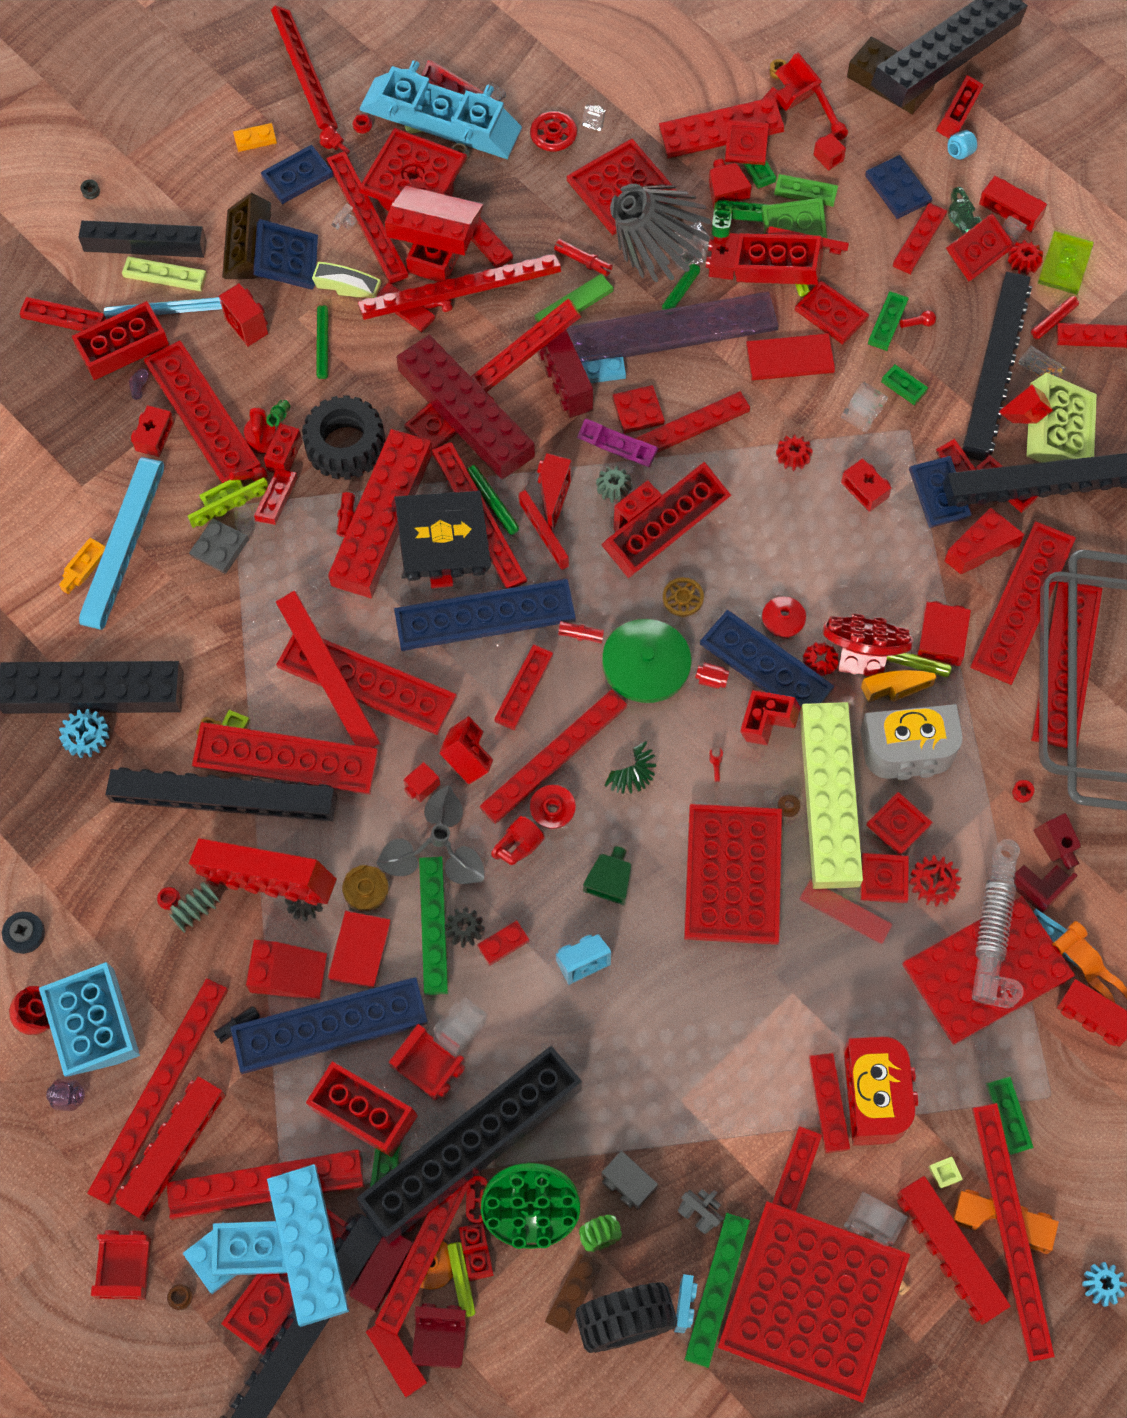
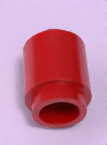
[695,662,729,689]

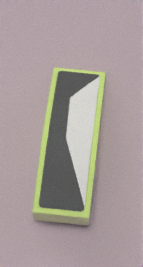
[312,262,382,298]

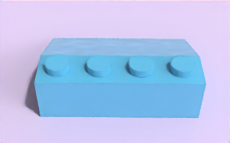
[39,962,140,1077]

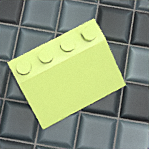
[1026,373,1097,463]

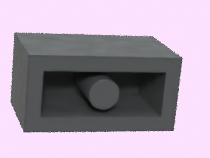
[601,1150,658,1210]

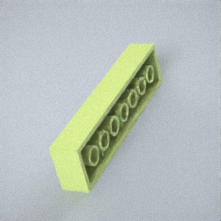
[800,702,863,889]

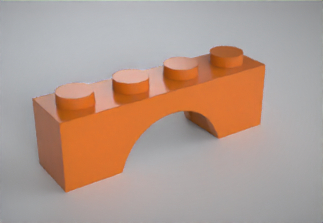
[952,1189,1059,1254]

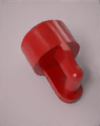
[244,408,276,453]
[491,816,545,865]

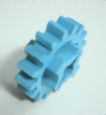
[59,709,110,758]

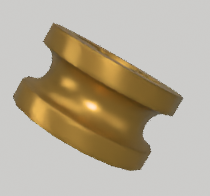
[769,59,787,80]

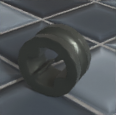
[80,179,100,199]

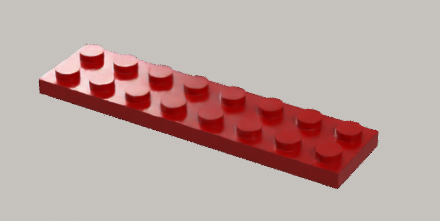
[144,340,261,484]
[970,521,1076,685]
[1031,581,1103,748]
[276,635,457,735]
[192,722,379,795]

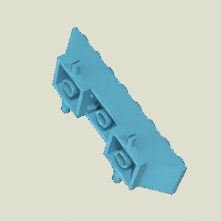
[360,60,522,160]

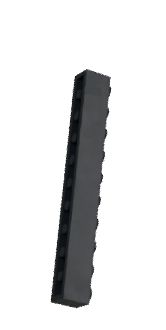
[962,271,1032,461]
[943,453,1127,507]
[105,767,337,821]
[220,1213,383,1418]

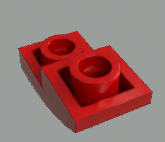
[459,1222,494,1282]

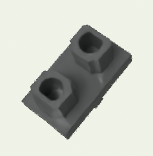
[678,1189,724,1234]

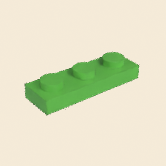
[774,174,838,207]

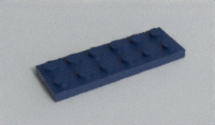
[700,609,834,716]

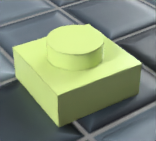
[929,1157,963,1190]

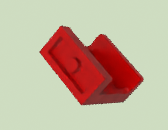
[613,480,662,532]
[917,601,971,666]
[389,1024,466,1101]
[91,1230,151,1300]

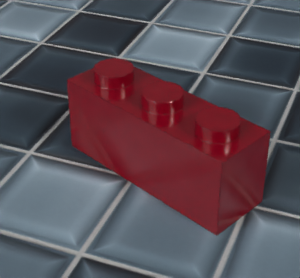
[349,1236,413,1313]

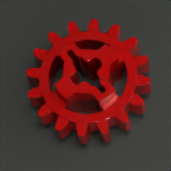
[909,855,962,907]

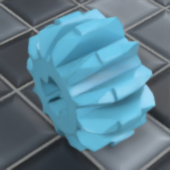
[1082,1262,1127,1307]

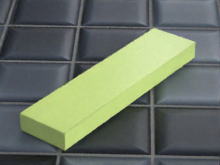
[122,256,207,291]

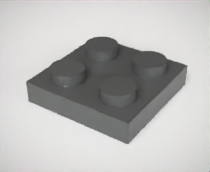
[189,518,249,574]

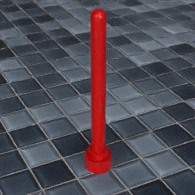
[808,64,848,141]

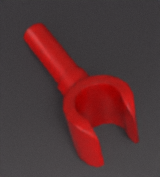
[709,749,723,782]

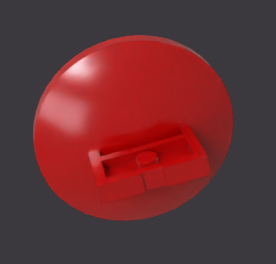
[823,613,913,677]

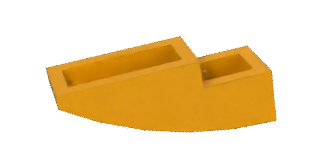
[861,670,936,702]

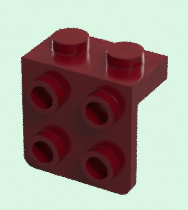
[412,1303,467,1369]

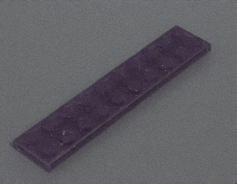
[567,291,779,363]

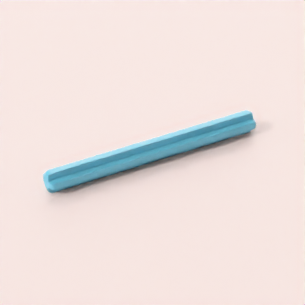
[104,297,222,319]

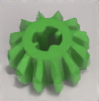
[579,1215,622,1252]

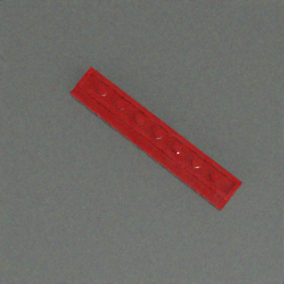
[167,1149,364,1220]

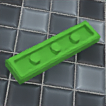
[535,274,613,322]

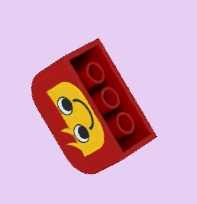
[843,1037,918,1146]

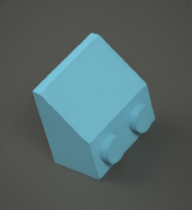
[556,934,611,985]

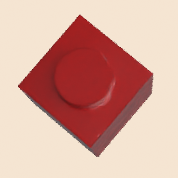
[813,133,846,171]
[403,762,440,803]

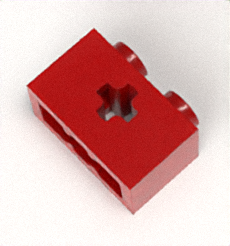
[705,233,739,280]
[131,405,174,457]
[264,423,303,473]
[841,458,892,512]

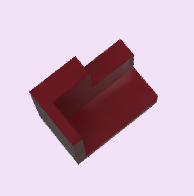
[1007,865,1078,913]

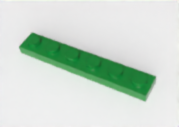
[419,856,448,995]
[684,1213,750,1368]

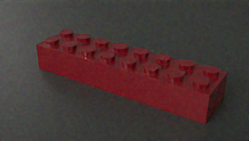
[396,334,535,480]

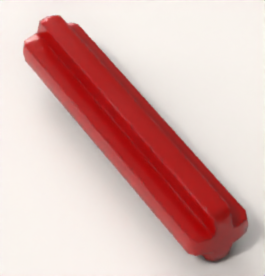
[1031,296,1079,339]

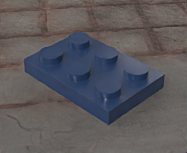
[260,145,333,204]
[865,155,932,219]
[909,456,971,528]

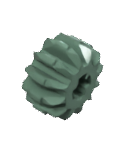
[596,465,633,503]

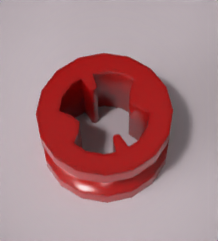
[1012,780,1035,803]

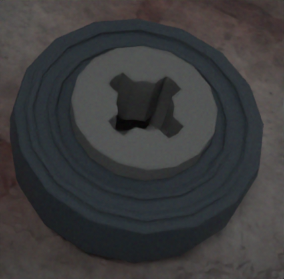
[2,911,45,954]

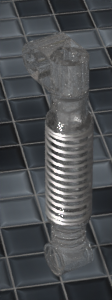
[972,839,1024,1008]

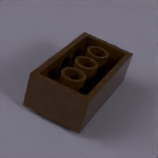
[847,36,935,115]

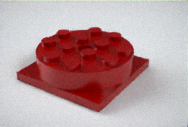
[359,128,467,212]

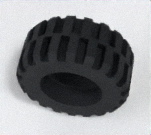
[302,395,386,480]
[575,1282,677,1353]

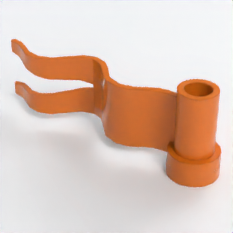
[1052,921,1127,1004]

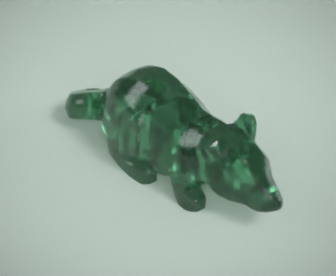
[948,186,982,234]

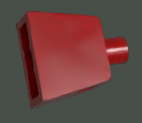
[709,159,752,207]

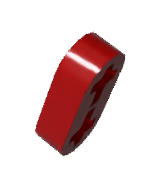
[466,1176,488,1224]

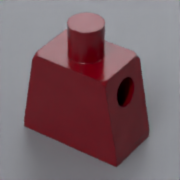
[1033,813,1081,870]

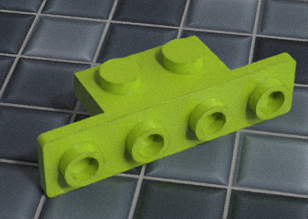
[188,478,268,528]

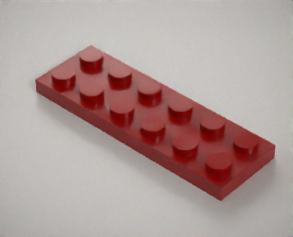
[659,97,784,159]
[221,1208,346,1353]

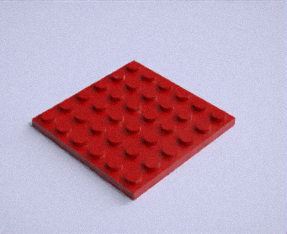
[718,1201,910,1403]

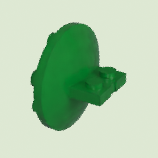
[481,1163,580,1249]

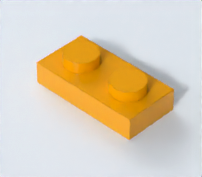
[233,123,277,152]

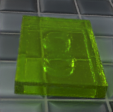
[1037,231,1094,295]

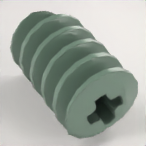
[168,882,221,933]

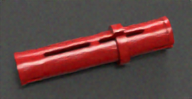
[554,238,613,277]

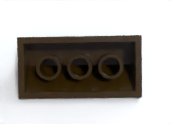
[222,192,271,279]

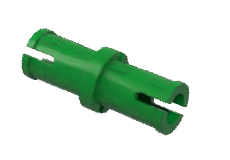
[266,400,291,427]

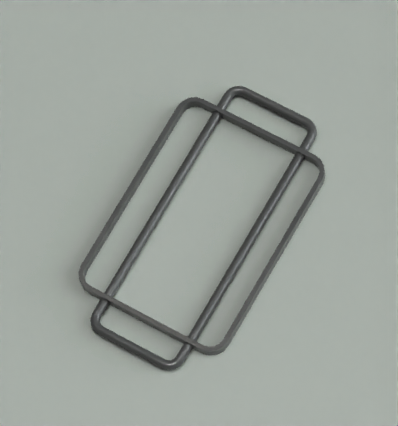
[1039,550,1127,811]

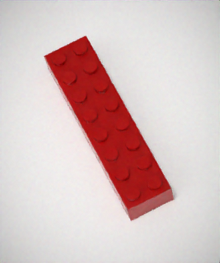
[328,429,432,599]

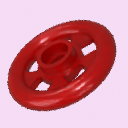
[530,111,577,152]

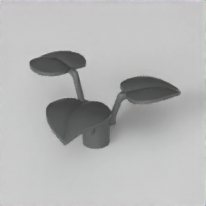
[376,786,485,884]

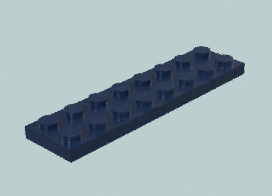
[394,579,576,651]
[230,977,428,1074]

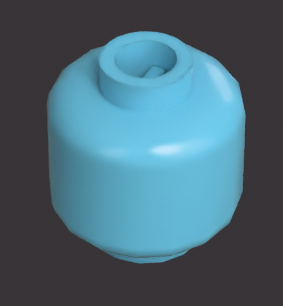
[947,130,978,160]

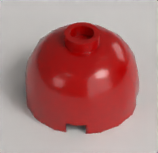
[9,986,50,1035]

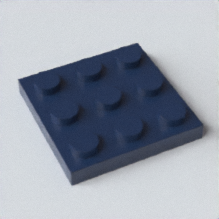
[253,219,318,290]

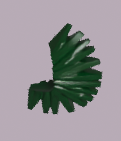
[604,741,656,794]

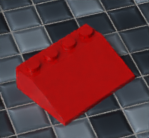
[385,186,483,256]

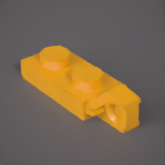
[59,537,106,595]

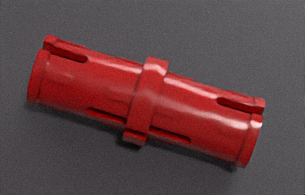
[336,492,356,537]
[558,621,604,644]

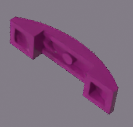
[577,418,658,468]

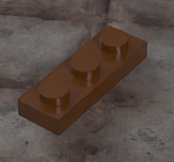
[545,1253,602,1334]

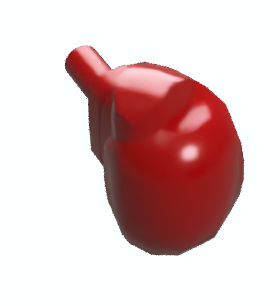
[319,126,350,155]

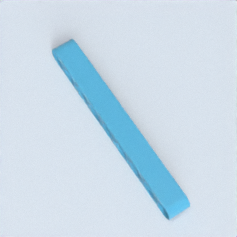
[79,457,164,630]

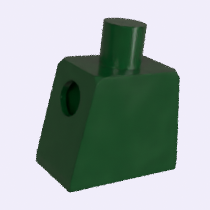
[583,846,632,906]

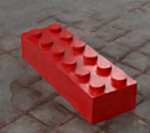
[601,461,732,579]
[188,838,337,905]

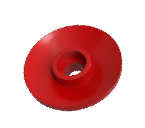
[762,596,806,637]
[530,785,576,829]

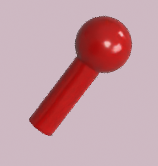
[899,310,936,328]
[229,466,267,482]

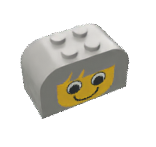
[860,704,962,780]

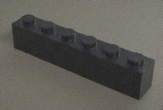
[78,220,207,258]

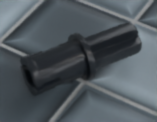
[213,1006,260,1044]

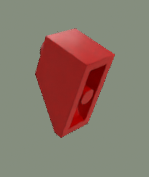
[999,384,1053,424]

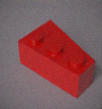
[944,508,1025,574]

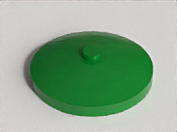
[602,619,692,703]

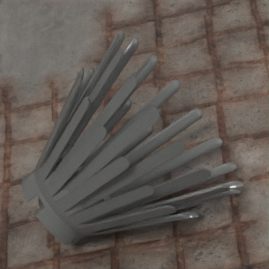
[610,184,711,282]

